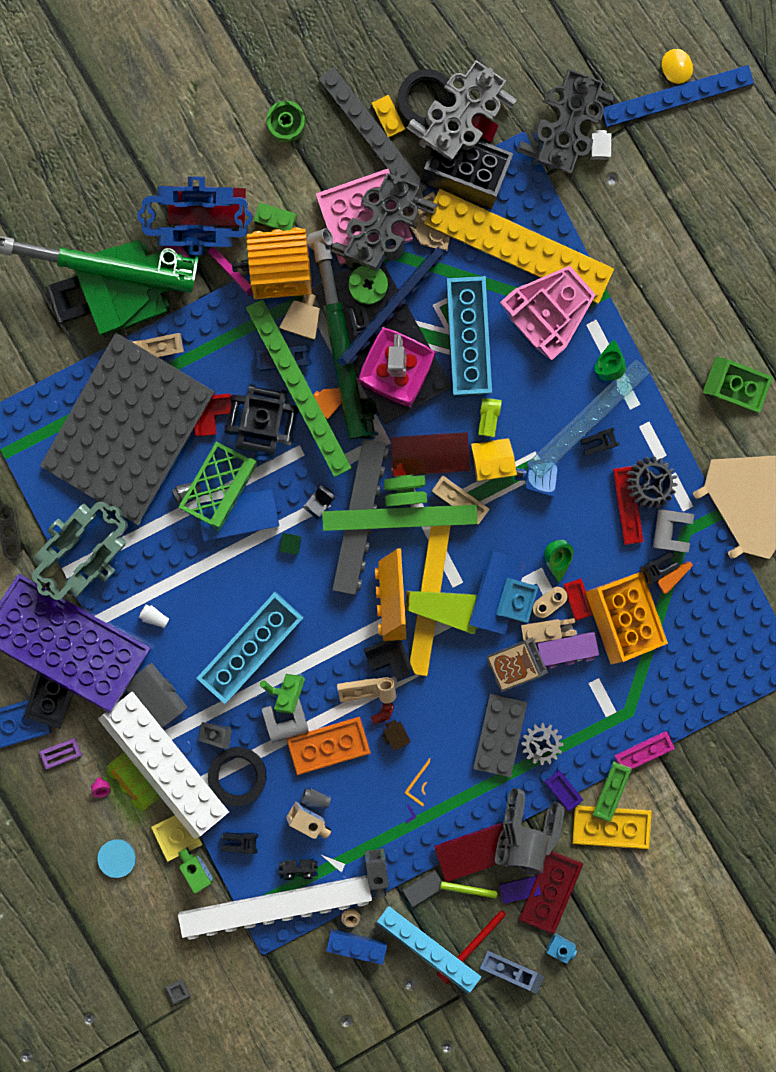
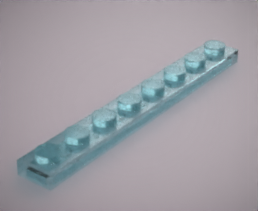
[527,359,650,478]

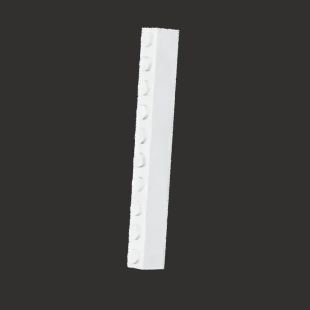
[178,875,372,940]

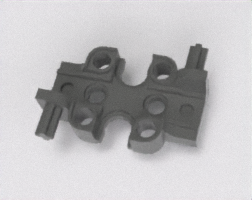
[517,68,614,174]
[331,173,438,272]

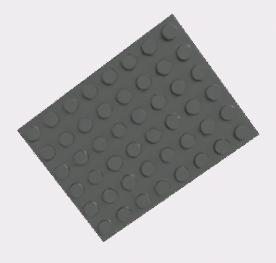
[40,333,215,525]

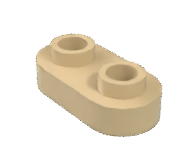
[532,587,567,618]

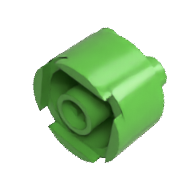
[267,101,306,143]
[349,266,388,306]

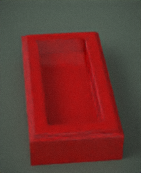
[563,578,593,621]

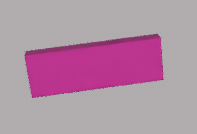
[208,247,253,296]
[614,731,675,769]

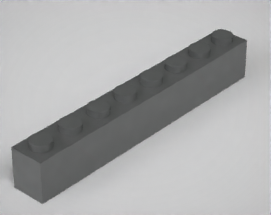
[333,439,389,595]

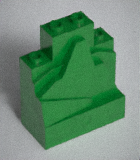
[75,239,174,338]

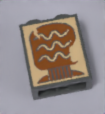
[487,637,548,692]

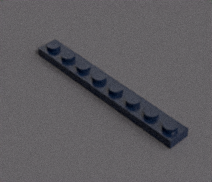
[337,247,443,366]

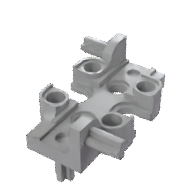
[406,60,517,161]

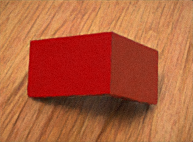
[195,393,232,436]

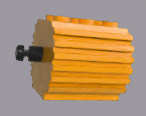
[232,228,312,299]

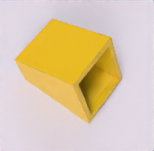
[471,438,517,482]

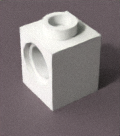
[590,130,611,160]

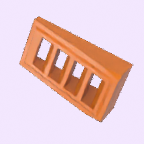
[656,561,693,594]

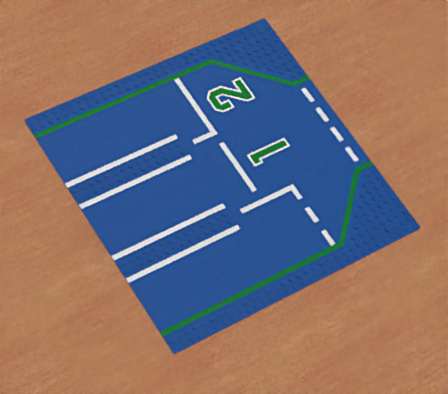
[0,132,776,954]

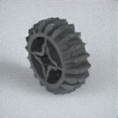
[625,456,678,509]

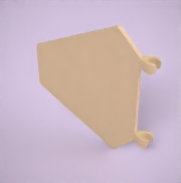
[693,456,776,559]

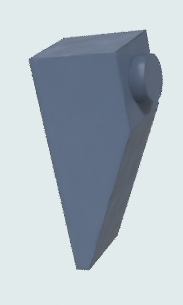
[480,951,544,994]

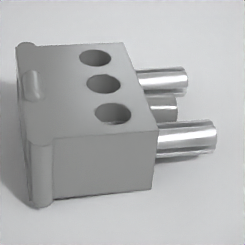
[387,334,407,377]

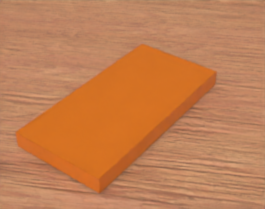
[286,716,371,775]

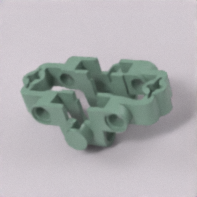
[32,502,128,600]

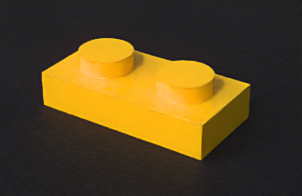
[372,95,405,138]

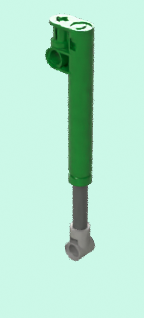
[0,236,198,293]

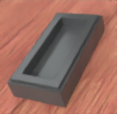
[403,870,442,907]

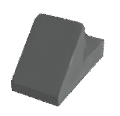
[198,722,232,749]

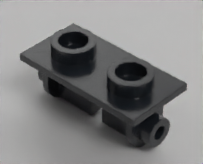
[279,859,318,880]

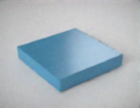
[496,578,538,623]

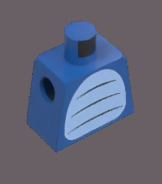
[514,460,560,497]

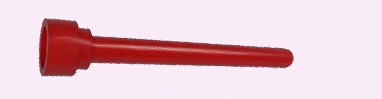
[436,911,506,985]

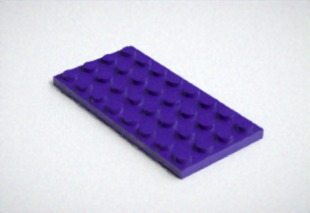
[0,574,151,713]

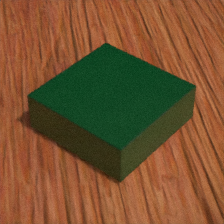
[279,533,302,555]

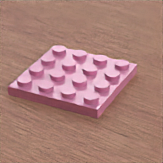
[316,169,413,266]

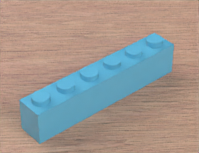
[376,906,481,994]

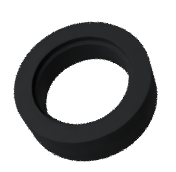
[398,69,456,129]
[208,747,267,806]

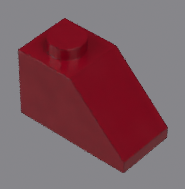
[456,114,499,143]

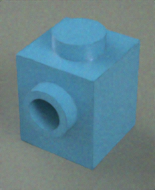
[545,933,577,964]

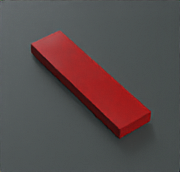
[613,466,644,545]

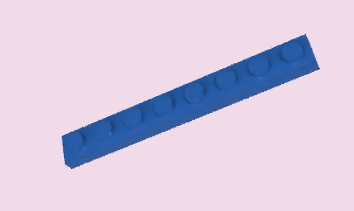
[603,65,754,128]

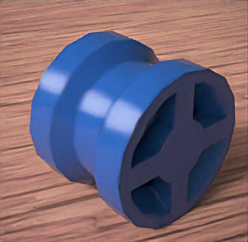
[255,444,274,461]

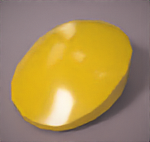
[662,49,693,84]

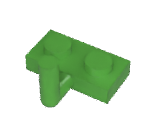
[260,674,305,714]

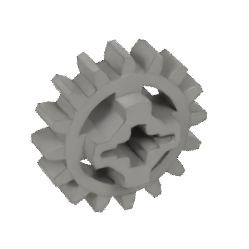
[521,723,563,765]

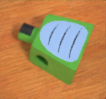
[178,847,214,894]

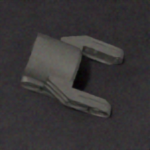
[495,788,565,875]

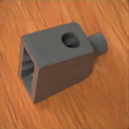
[365,848,389,897]

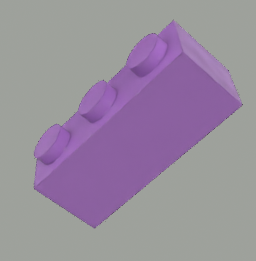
[537,632,599,669]

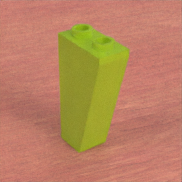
[405,591,478,634]

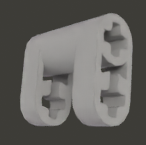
[653,509,694,553]
[262,699,309,743]

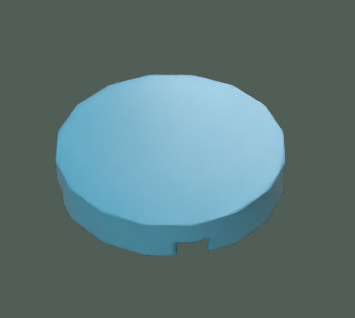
[97,839,136,878]

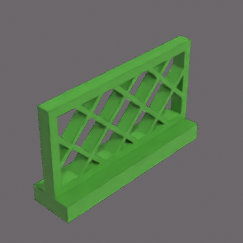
[179,441,257,531]

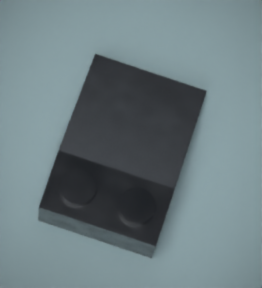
[24,672,74,729]

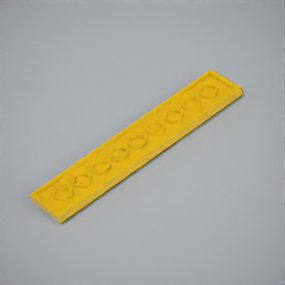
[423,189,614,304]

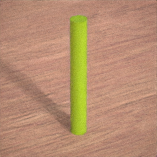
[440,881,497,899]

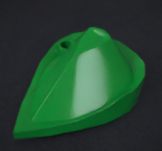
[595,340,626,381]
[544,540,574,583]

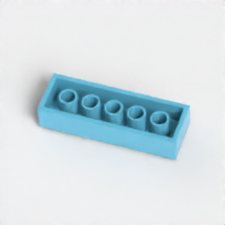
[446,276,492,396]
[197,592,304,704]

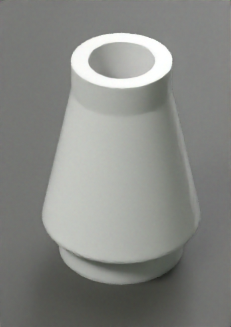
[139,605,169,628]

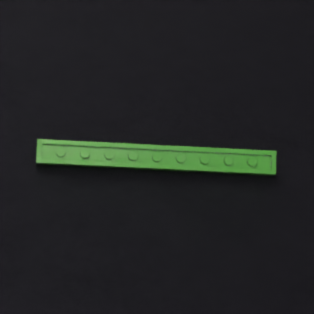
[246,299,352,478]

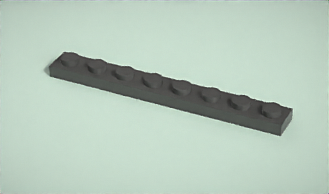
[319,67,427,193]

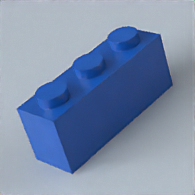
[326,929,387,965]

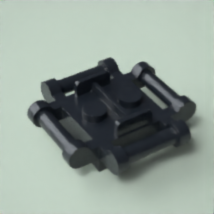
[224,384,299,456]

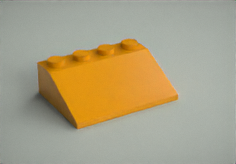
[375,549,406,641]
[585,571,668,664]

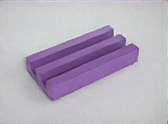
[39,737,82,769]

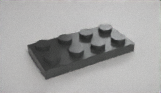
[473,694,528,777]

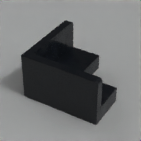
[363,640,415,682]

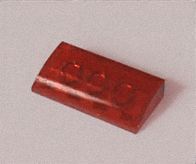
[391,432,470,476]

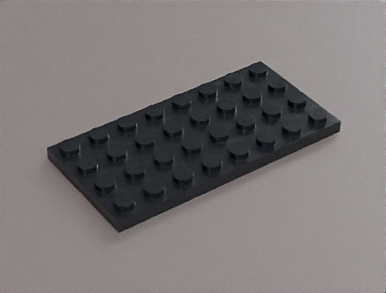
[312,262,452,424]

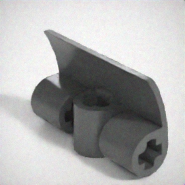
[126,663,188,728]

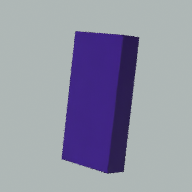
[544,770,583,812]
[499,875,541,904]

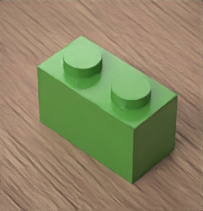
[254,202,297,231]

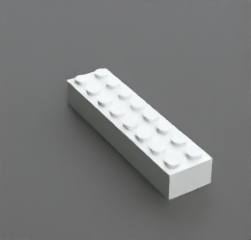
[98,692,229,839]

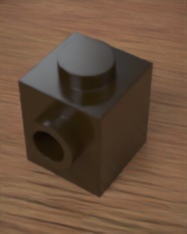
[382,719,411,751]

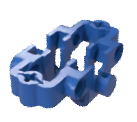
[137,176,253,255]

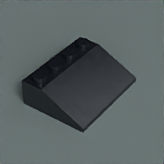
[420,129,513,210]

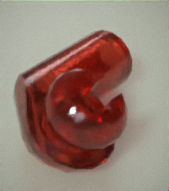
[371,702,394,725]

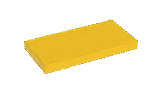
[572,805,652,849]

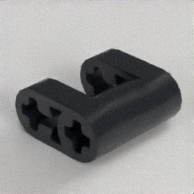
[46,276,91,324]

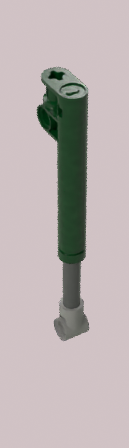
[307,228,379,439]

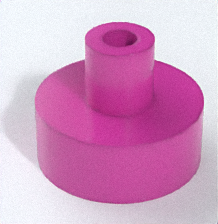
[91,778,111,798]

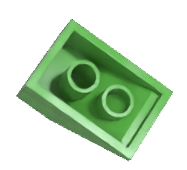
[703,356,773,413]

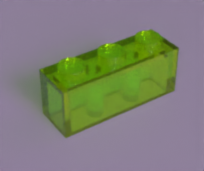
[106,752,160,811]

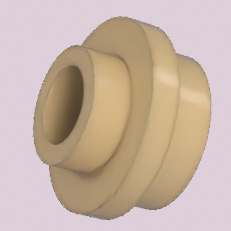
[341,909,360,927]

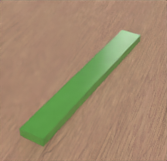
[322,505,478,531]

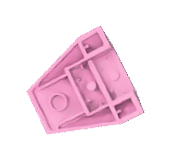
[500,266,596,360]

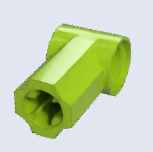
[478,397,502,437]

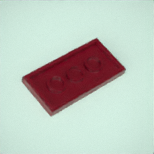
[168,188,246,227]
[434,822,504,882]
[519,850,583,934]

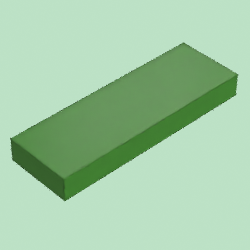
[593,761,632,822]

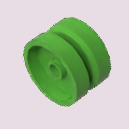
[383,475,427,507]

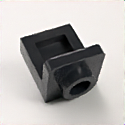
[303,485,335,520]

